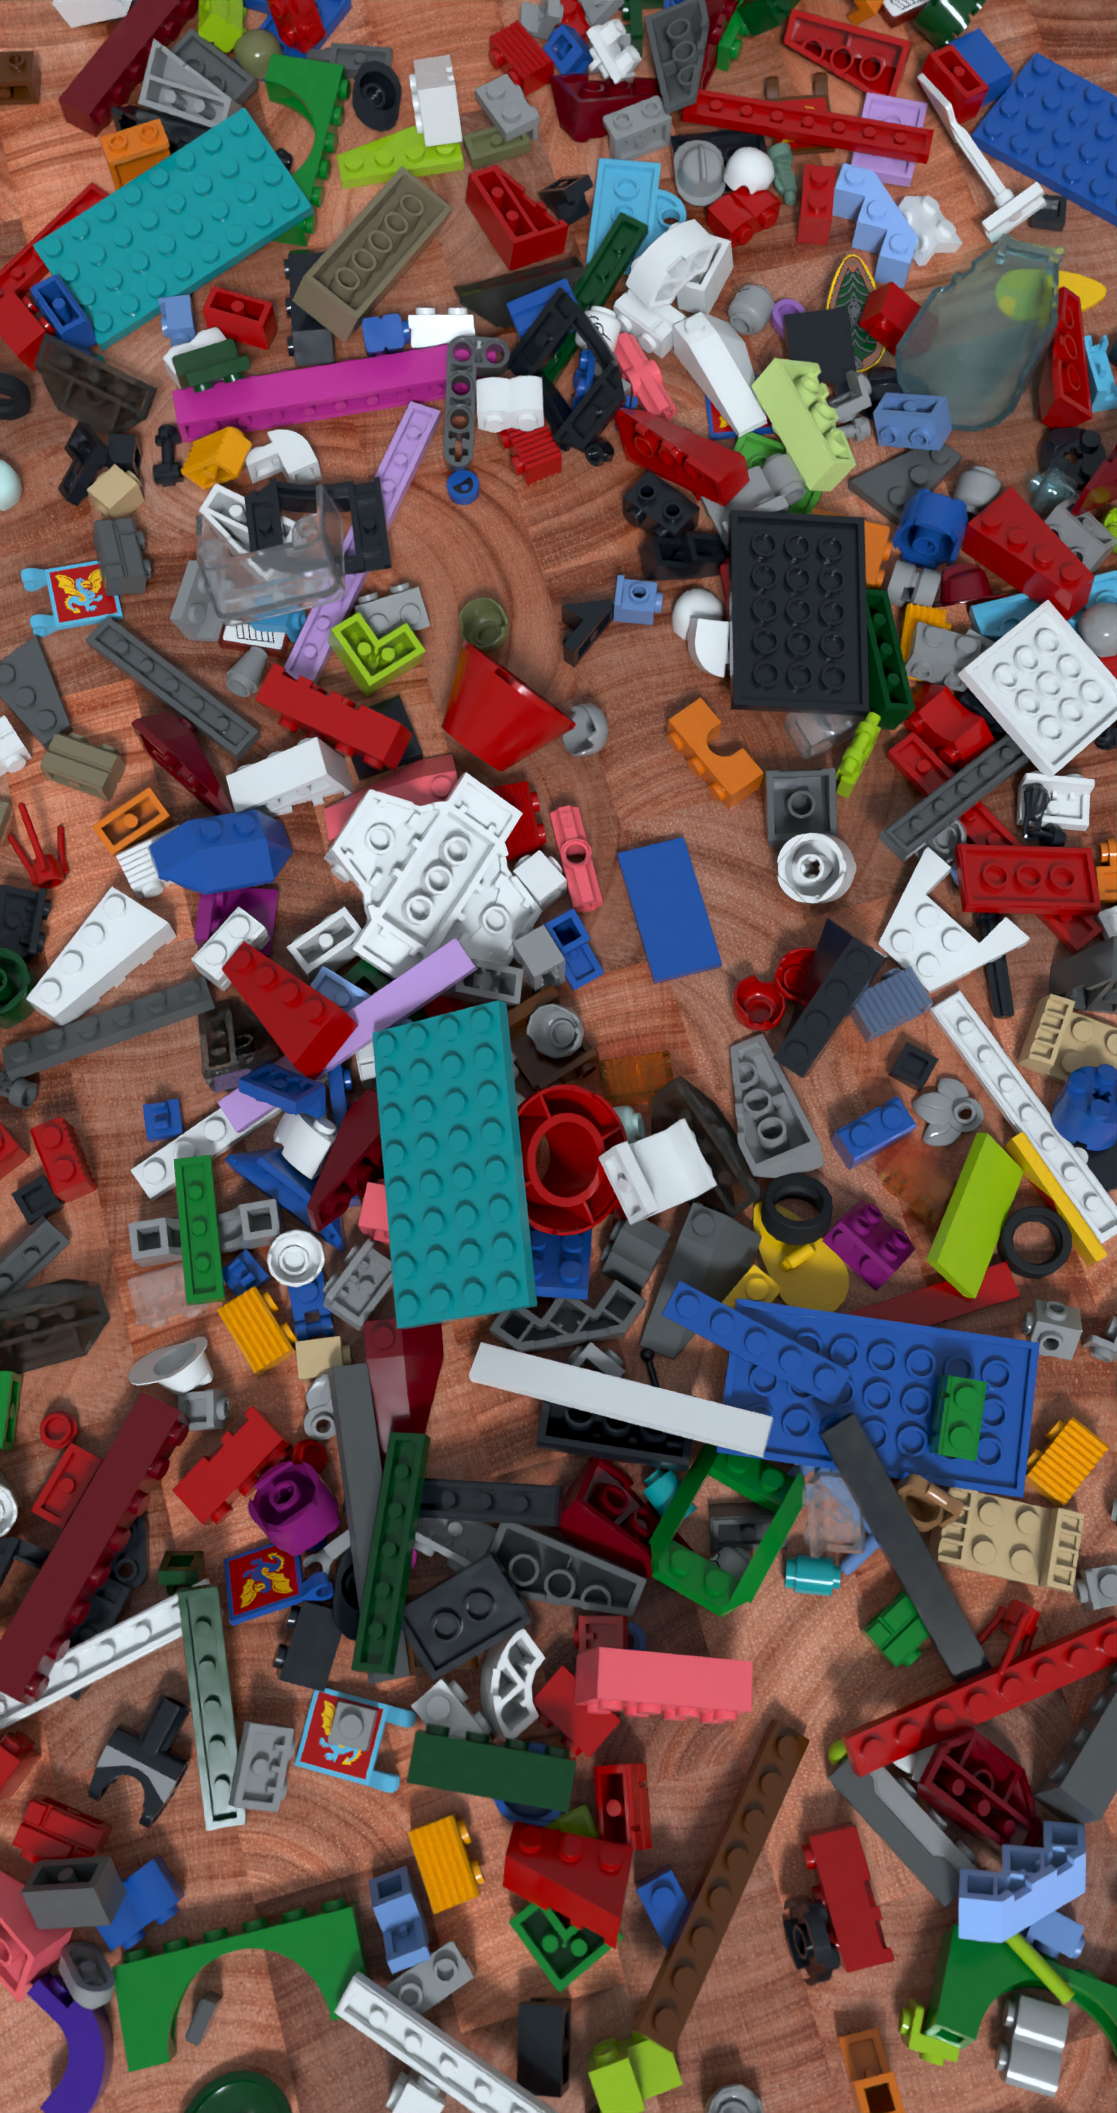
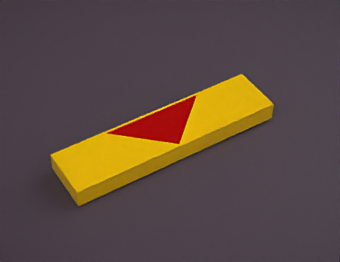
[1004,1132,1108,1268]

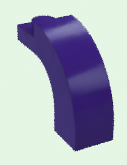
[27,1972,114,2113]

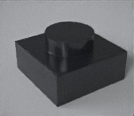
[1031,194,1067,232]
[888,1042,939,1093]
[12,1175,64,1226]

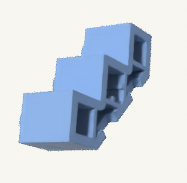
[833,163,918,289]
[959,1821,1086,1943]

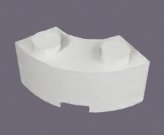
[626,219,717,308]
[273,1108,338,1179]
[480,1628,545,1742]

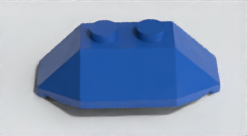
[148,809,293,895]
[224,1148,346,1254]

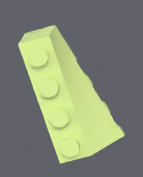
[751,358,856,491]

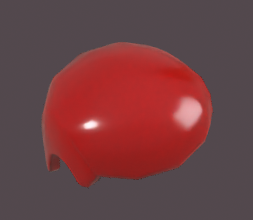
[773,947,816,1003]
[732,975,786,1031]

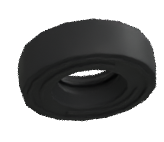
[0,373,31,420]

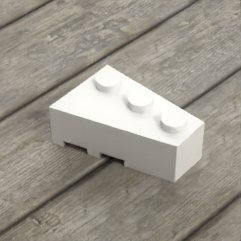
[409,55,463,147]
[199,483,308,596]
[226,737,355,818]

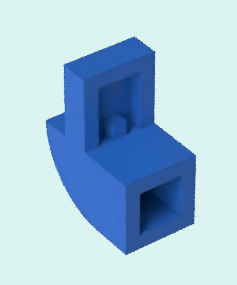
[544,908,605,991]

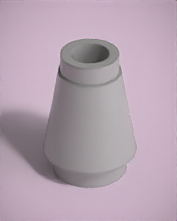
[226,646,268,698]

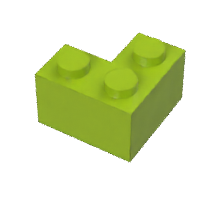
[328,612,426,697]
[588,2030,683,2113]

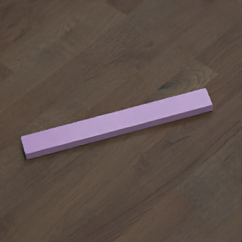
[218,937,477,1133]

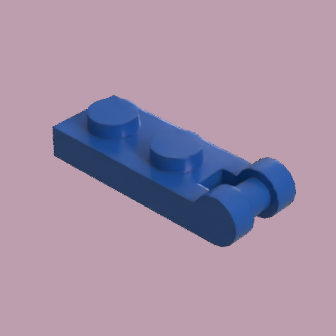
[288,1235,336,1341]

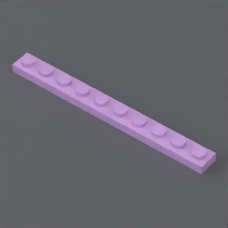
[284,401,441,685]

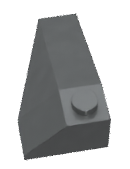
[639,1202,762,1360]

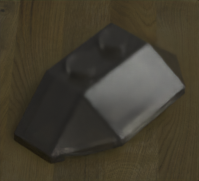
[453,256,584,329]
[34,333,157,436]
[198,998,279,1093]
[651,1076,762,1218]
[0,1278,111,1374]

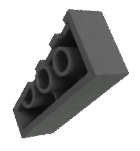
[489,1523,648,1617]
[1032,1663,1117,1824]

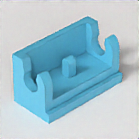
[1084,335,1117,412]

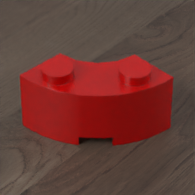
[903,683,996,768]

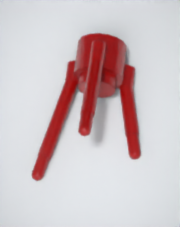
[7,802,69,889]
[976,1599,1040,1676]

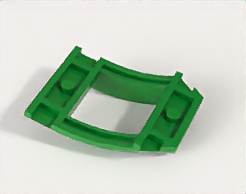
[649,1443,810,1617]

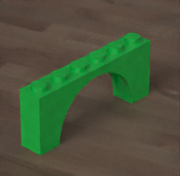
[265,53,351,247]
[112,1897,371,2073]
[924,1924,1117,2058]

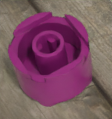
[248,1461,340,1556]

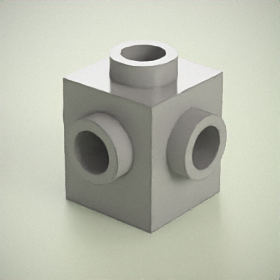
[1021,1299,1082,1360]

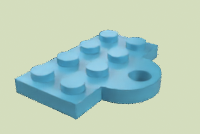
[586,158,686,275]

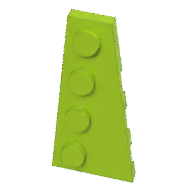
[337,125,464,189]

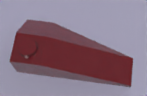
[699,0,740,90]
[363,1319,444,1474]

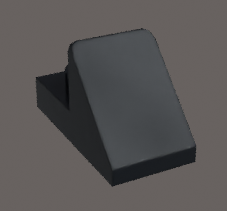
[538,174,594,226]
[562,599,614,667]

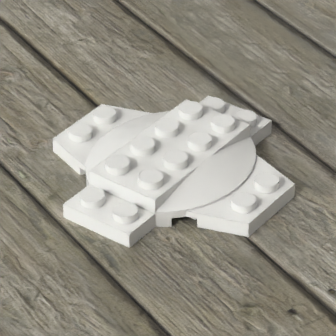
[329,772,542,980]

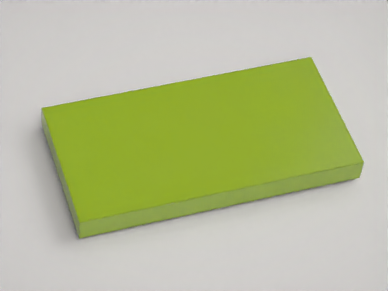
[926,1133,1024,1299]

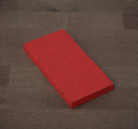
[954,844,1102,916]

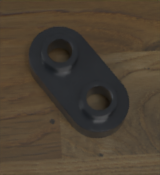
[109,1515,150,1590]

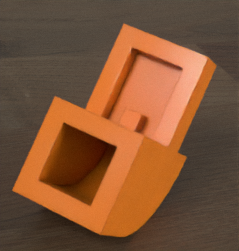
[837,2027,905,2113]

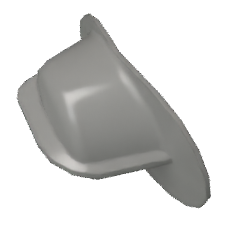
[674,140,725,207]

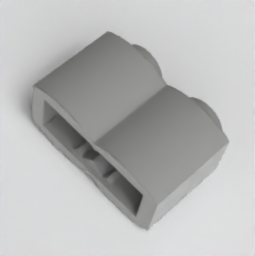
[994,1991,1069,2098]

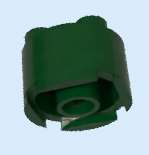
[913,0,987,50]
[0,947,39,1029]

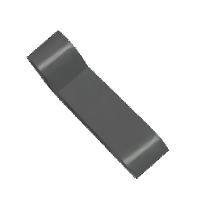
[444,336,510,473]

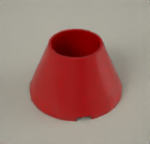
[441,639,576,772]
[517,1084,628,1236]

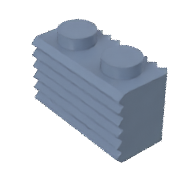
[850,967,933,1043]

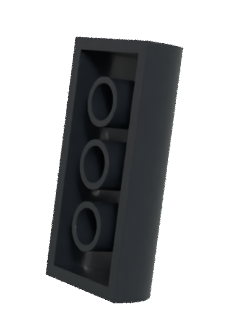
[536,1395,697,1472]

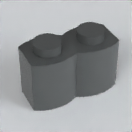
[600,1218,671,1294]

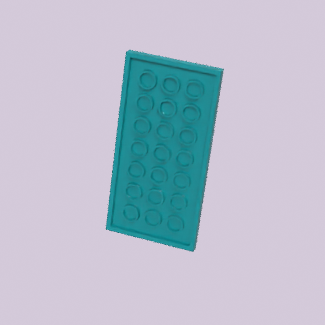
[33,107,314,351]
[372,1000,537,1329]

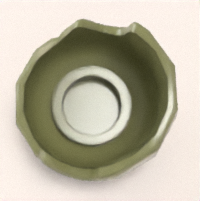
[234,28,283,79]
[458,597,510,653]

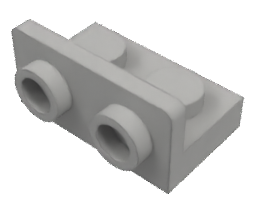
[603,96,672,161]
[170,560,236,642]
[228,1721,296,1812]
[384,1940,477,2015]

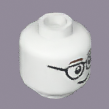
[575,306,621,360]

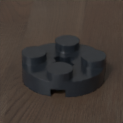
[1038,427,1106,491]
[783,1895,840,1986]

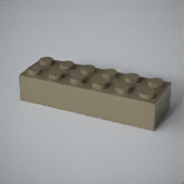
[292,166,453,343]

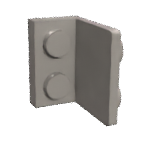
[700,466,789,551]

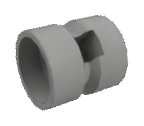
[887,559,942,607]

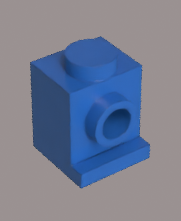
[543,23,594,75]

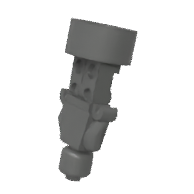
[0,1069,38,1110]

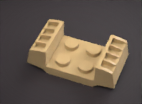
[1017,994,1117,1085]
[928,1485,1085,1594]

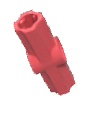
[613,332,676,421]
[549,805,603,913]

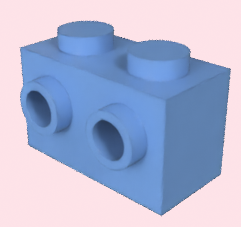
[873,392,952,451]

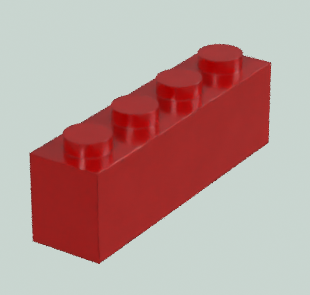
[783,9,914,97]
[614,408,750,507]

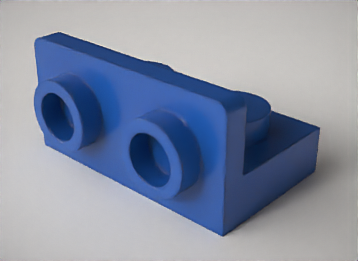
[239,1062,326,1119]

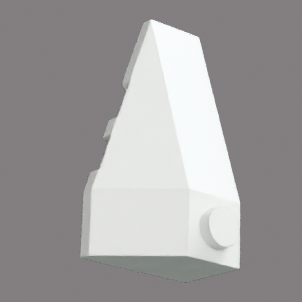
[673,312,767,437]

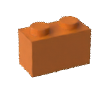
[91,787,173,857]

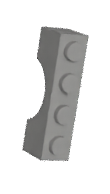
[128,1198,285,1267]

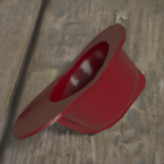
[932,563,1012,607]

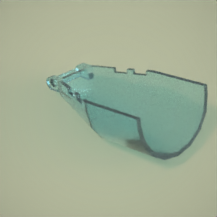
[895,234,1066,432]

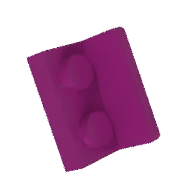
[822,1199,916,1291]

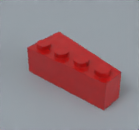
[962,487,1095,621]
[255,663,413,771]
[222,941,358,1080]

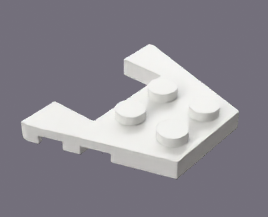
[878,847,1030,994]

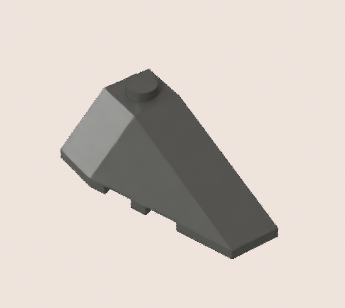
[644,0,710,114]

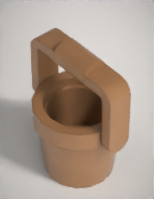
[894,1474,964,1532]

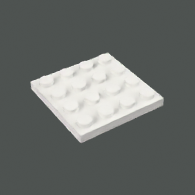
[957,600,1117,778]

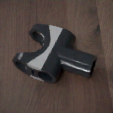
[88,1694,191,1829]

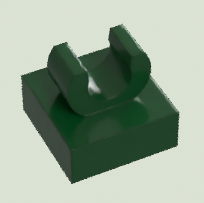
[158,1551,204,1596]

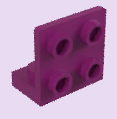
[194,888,279,957]

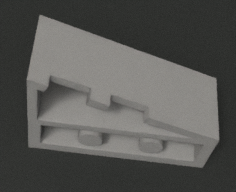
[138,39,243,129]

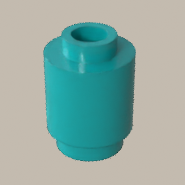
[643,1468,697,1519]
[784,1553,841,1596]

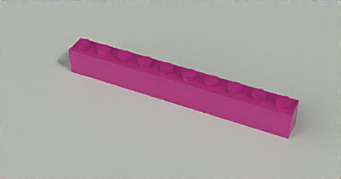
[172,344,497,443]

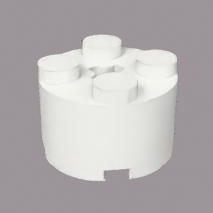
[777,833,857,904]

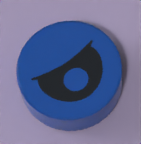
[447,470,480,505]

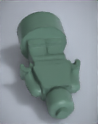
[767,143,799,206]

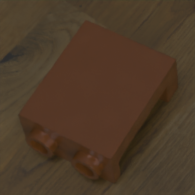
[507,984,599,1092]

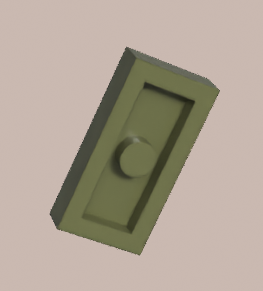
[462,126,531,169]

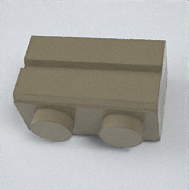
[40,733,126,801]

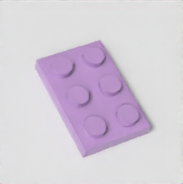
[851,92,928,188]

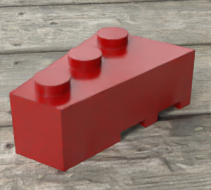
[465,164,569,271]
[503,1821,634,1950]

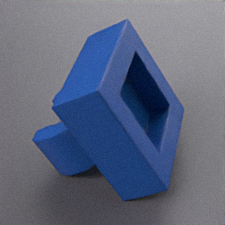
[143,1099,185,1142]
[223,1249,271,1297]

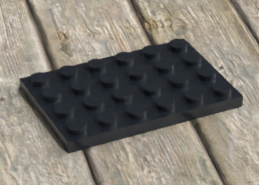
[728,510,869,716]

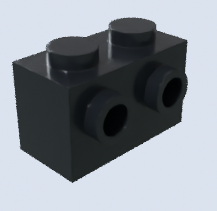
[623,471,700,539]
[272,1601,342,1692]

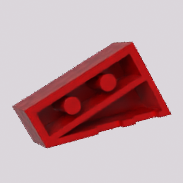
[172,1406,293,1525]
[801,1821,895,1973]

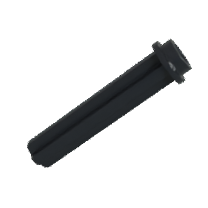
[975,913,1014,1019]

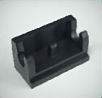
[517,1997,572,2098]

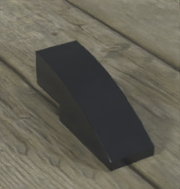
[639,531,729,580]

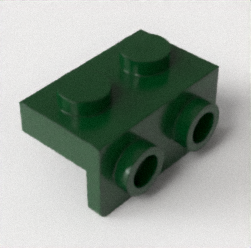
[171,339,251,393]

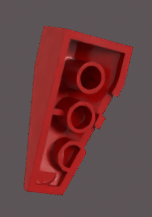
[1037,286,1093,430]

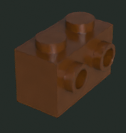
[0,51,41,105]

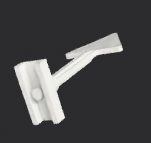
[917,73,1046,245]

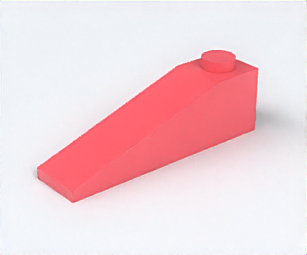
[323,754,458,843]
[0,1871,74,2003]

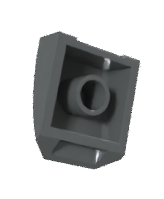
[763,768,837,853]

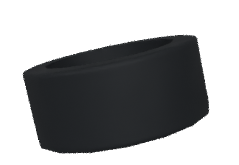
[761,1174,833,1245]
[997,1206,1072,1279]

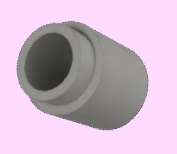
[762,453,806,505]

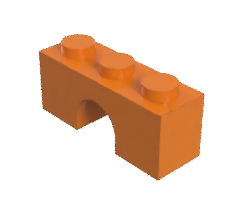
[666,697,764,810]

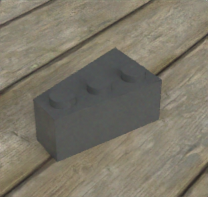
[1049,936,1117,1015]

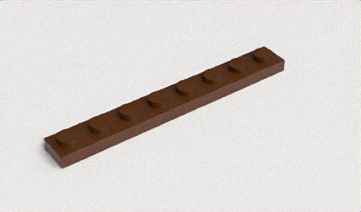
[632,1720,810,2053]

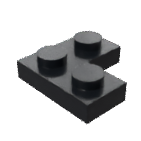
[58,421,109,507]

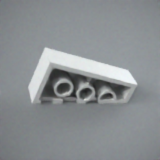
[26,887,177,1027]

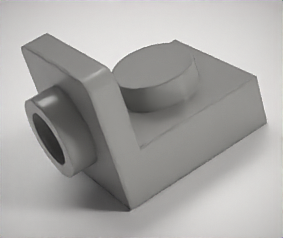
[1082,1315,1117,1363]
[1073,1564,1117,1610]

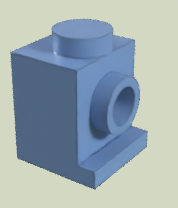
[158,294,198,347]
[613,575,663,625]
[1019,1910,1085,1959]

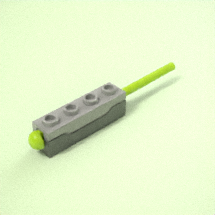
[827,1739,1075,2004]

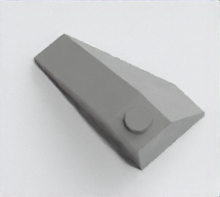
[730,1033,824,1178]

